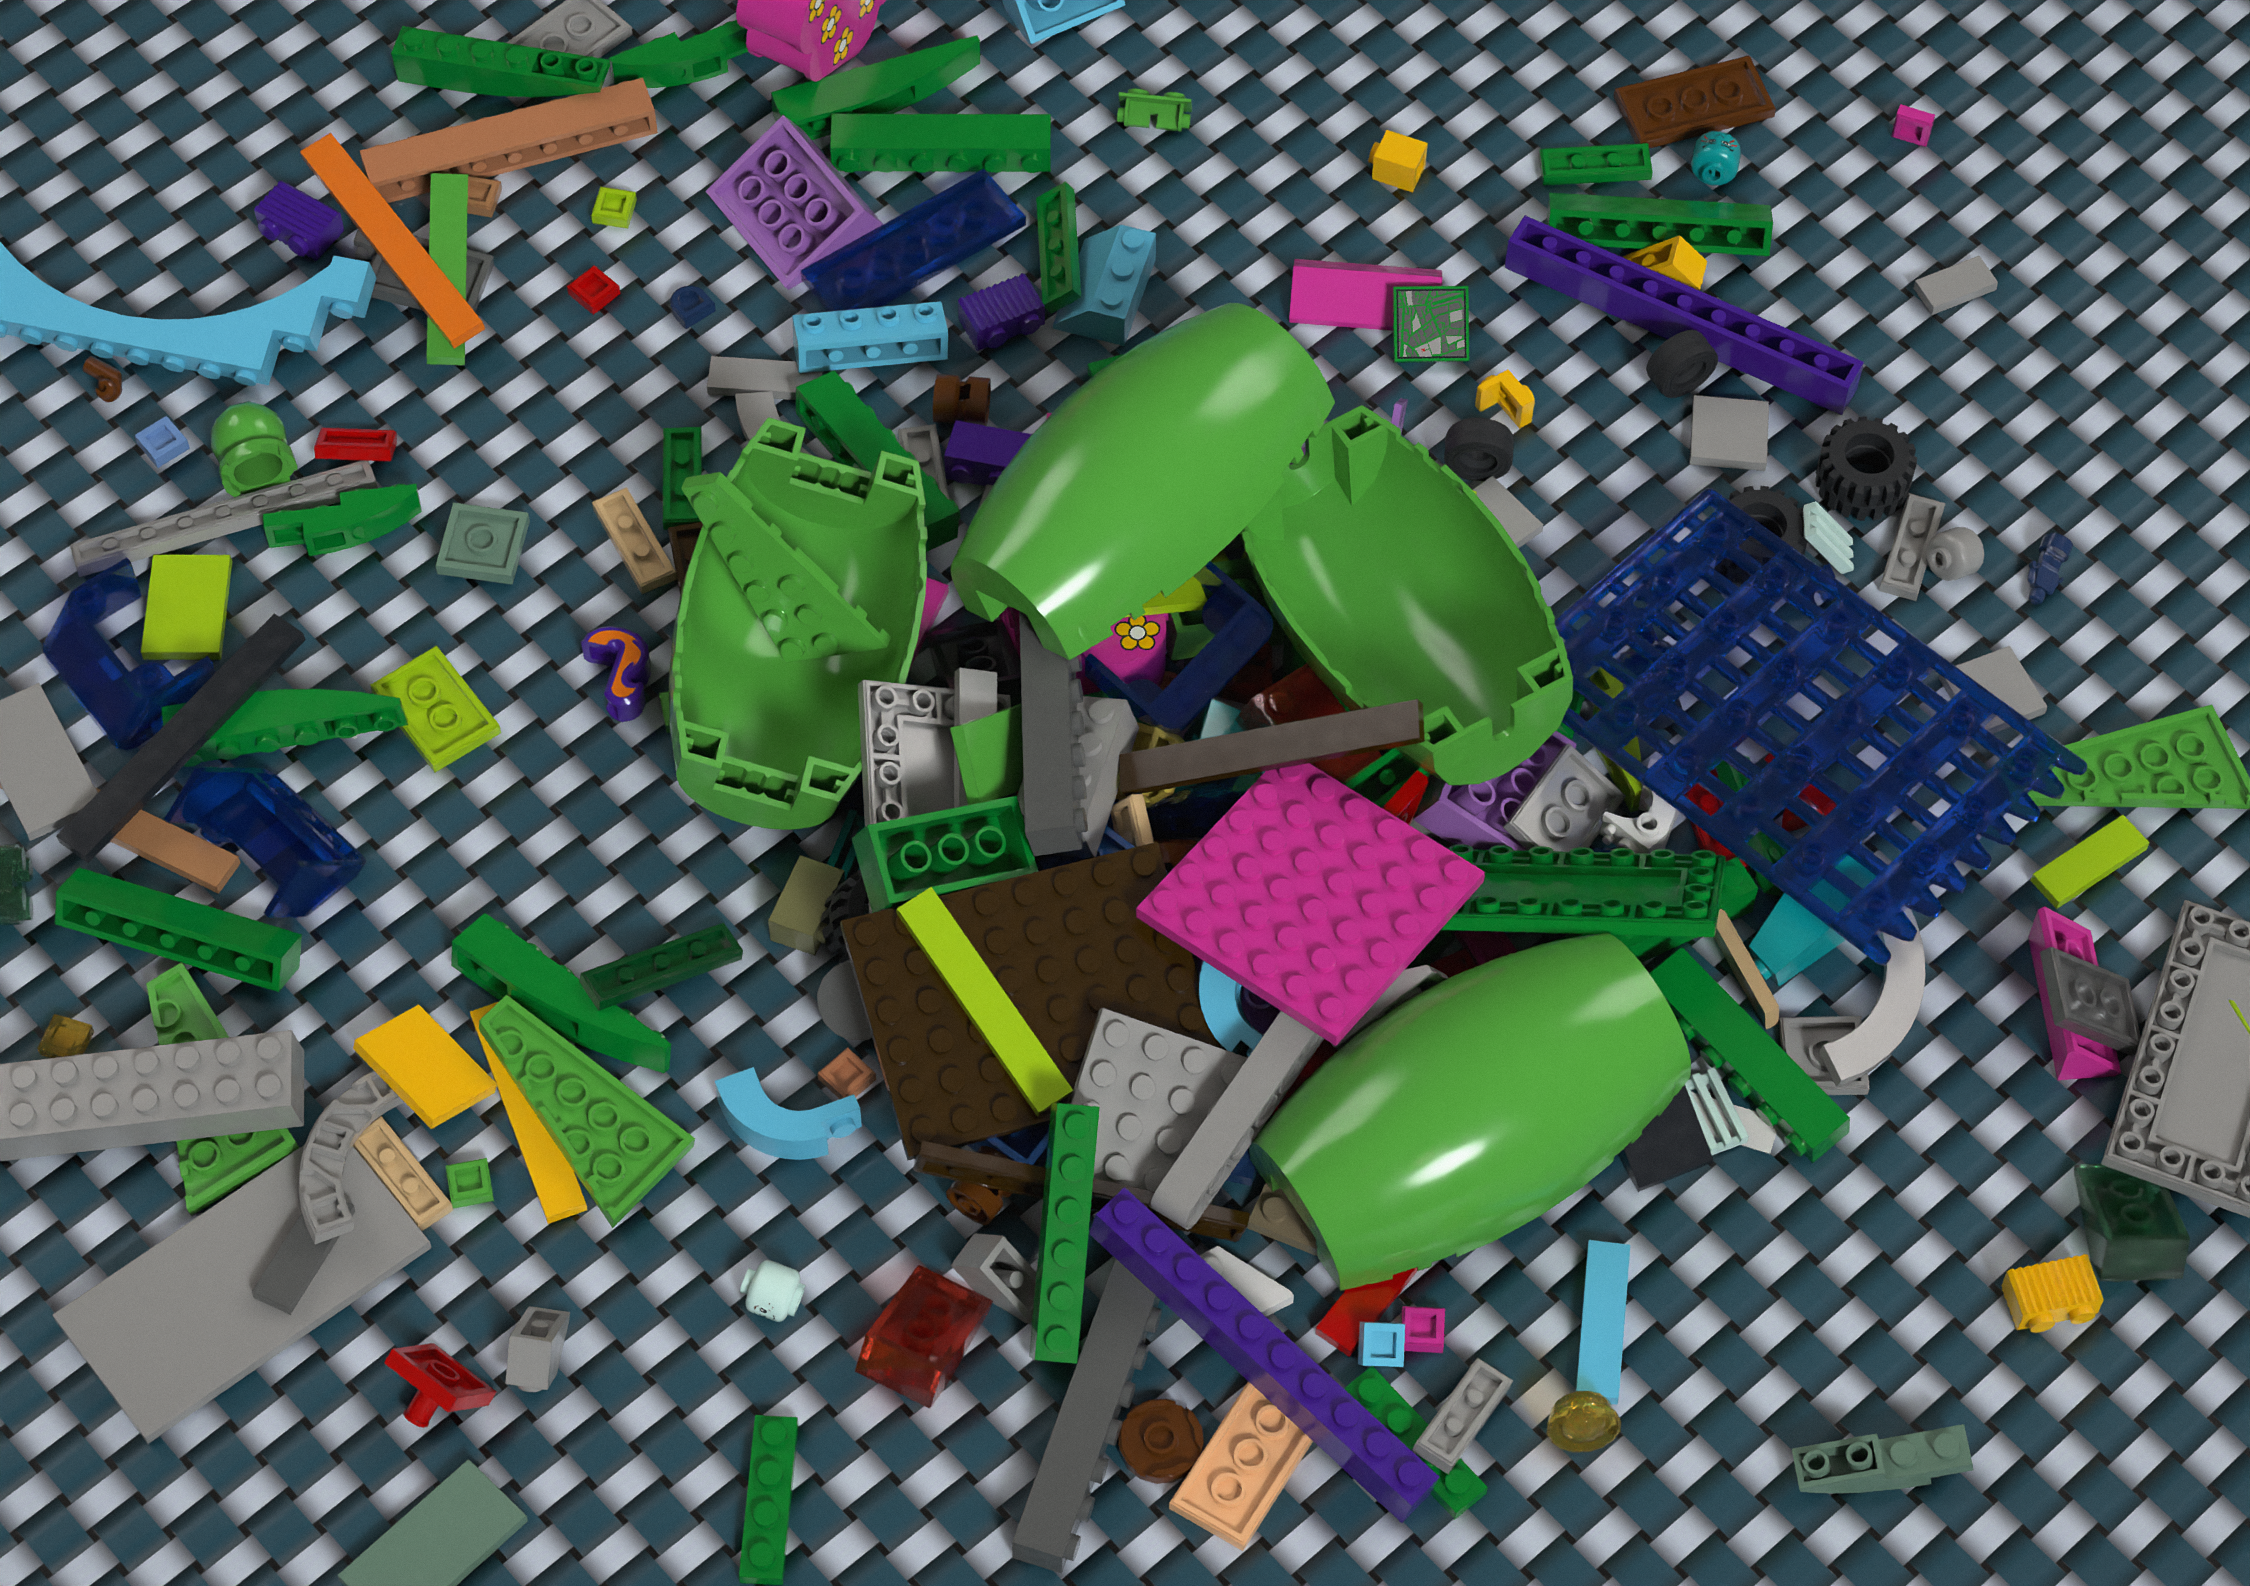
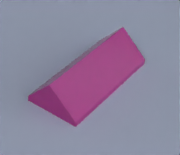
[1289,259,1443,331]
[2028,906,2121,1080]

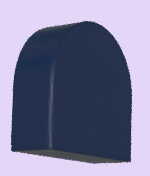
[670,286,716,330]

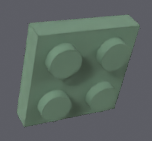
[435,502,530,585]

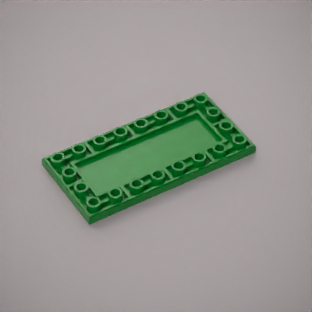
[1441,844,1725,937]

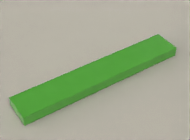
[427,173,468,365]

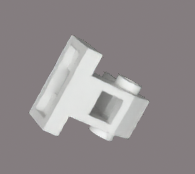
[1600,758,1689,854]

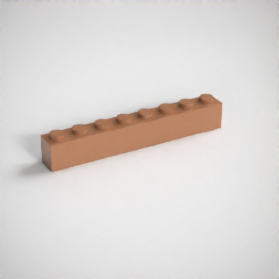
[360,78,658,203]

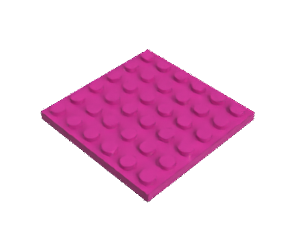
[1136,763,1485,1046]

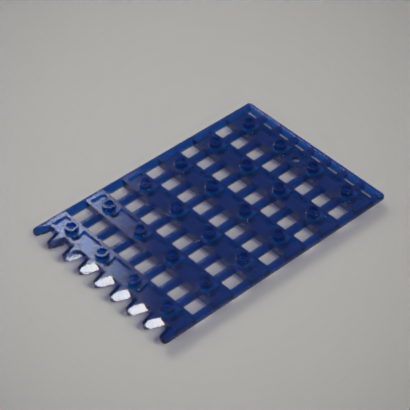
[1555,488,2088,965]

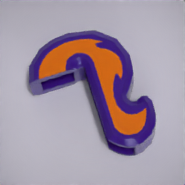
[581,626,652,722]

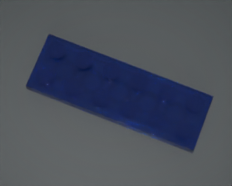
[800,169,1026,312]

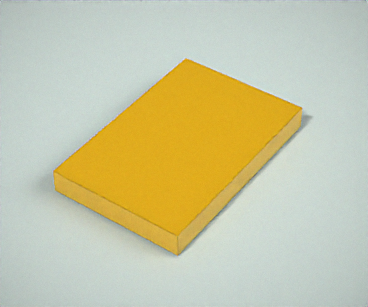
[353,1005,497,1129]

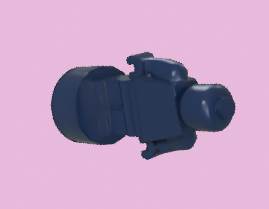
[2027,533,2073,605]

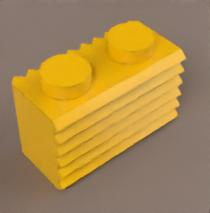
[2001,1254,2104,1333]

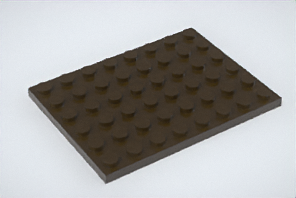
[840,842,1220,1161]

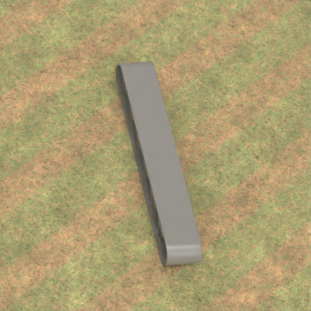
[1151,1011,1324,1230]

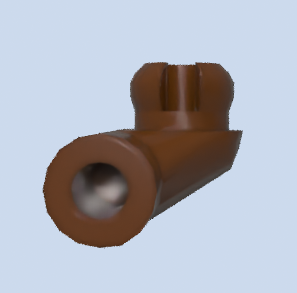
[83,356,122,402]

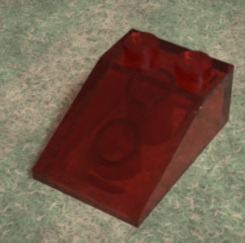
[855,1264,993,1408]

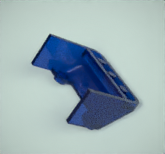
[43,557,215,750]
[1085,561,1273,733]
[164,767,366,918]

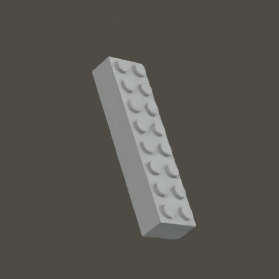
[0,1030,304,1161]

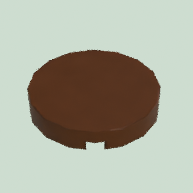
[1118,1399,1204,1484]

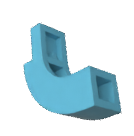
[1199,961,1264,1056]
[715,1067,862,1160]

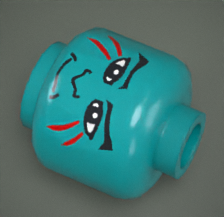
[1691,131,1741,186]

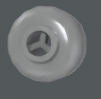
[1926,527,1984,581]

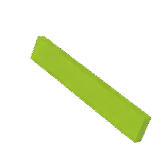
[896,887,1073,1116]

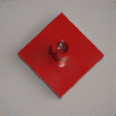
[384,1343,497,1428]

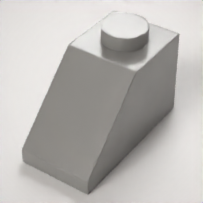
[951,1233,1037,1323]
[505,1306,570,1392]

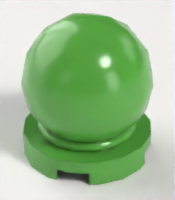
[211,401,298,497]

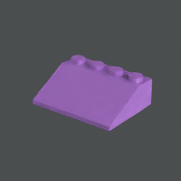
[705,115,884,290]
[1413,731,1577,851]

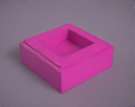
[1892,104,1935,147]
[1402,1306,1445,1353]

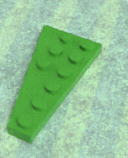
[681,472,891,663]
[1992,704,2250,809]
[146,962,299,1216]
[479,995,695,1228]

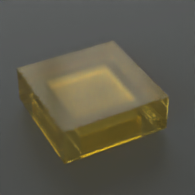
[37,1014,94,1058]

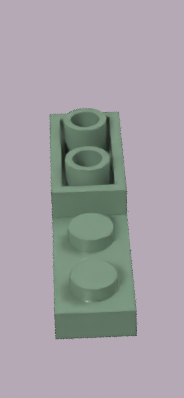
[1792,1424,1974,1493]

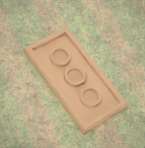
[1169,1381,1313,1551]

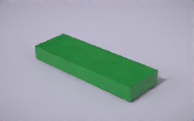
[1539,143,1653,186]
[663,427,702,530]

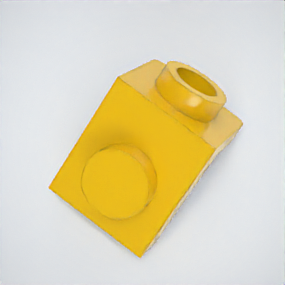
[1475,369,1535,429]

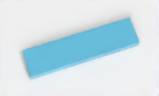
[1575,1240,1630,1405]

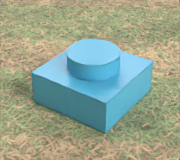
[1358,1322,1405,1367]

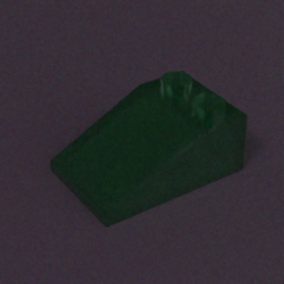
[2074,1164,2190,1282]

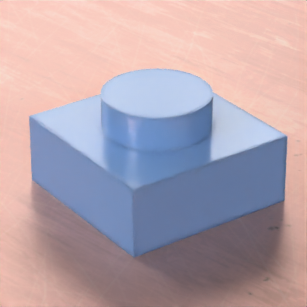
[135,416,190,468]

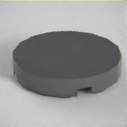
[817,959,872,1040]

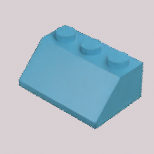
[1002,0,1125,44]
[1053,225,1156,346]

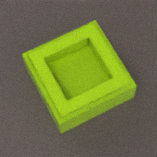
[591,187,637,229]

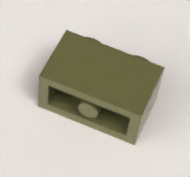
[768,855,845,956]

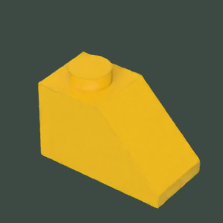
[1623,235,1707,290]

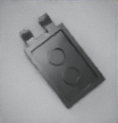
[353,229,494,312]

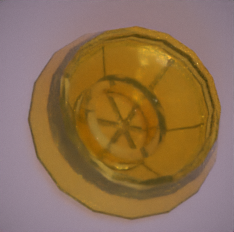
[1546,1391,1621,1452]

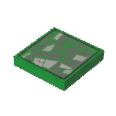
[1393,286,1469,363]

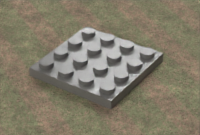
[1069,1008,1248,1205]

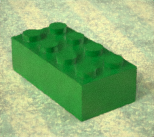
[852,796,1038,913]

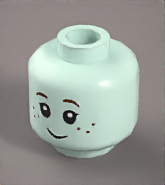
[740,1260,806,1322]

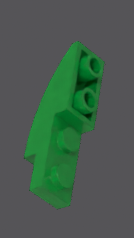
[609,20,748,88]
[263,484,422,556]

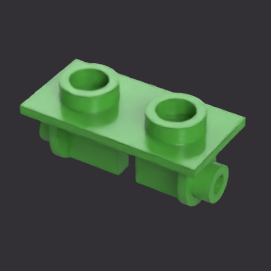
[1117,89,1192,132]

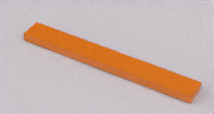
[300,133,485,349]

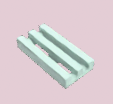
[1803,501,1854,574]
[1685,1067,1749,1155]

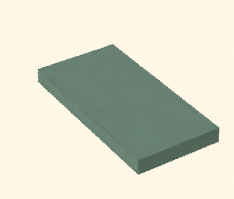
[338,1459,528,1586]

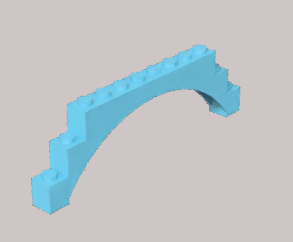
[0,242,377,386]

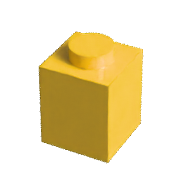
[1368,130,1428,193]

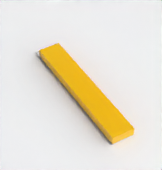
[470,1002,588,1224]

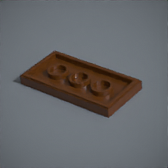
[1614,55,1776,148]

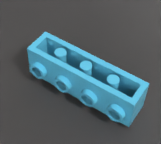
[792,301,948,373]

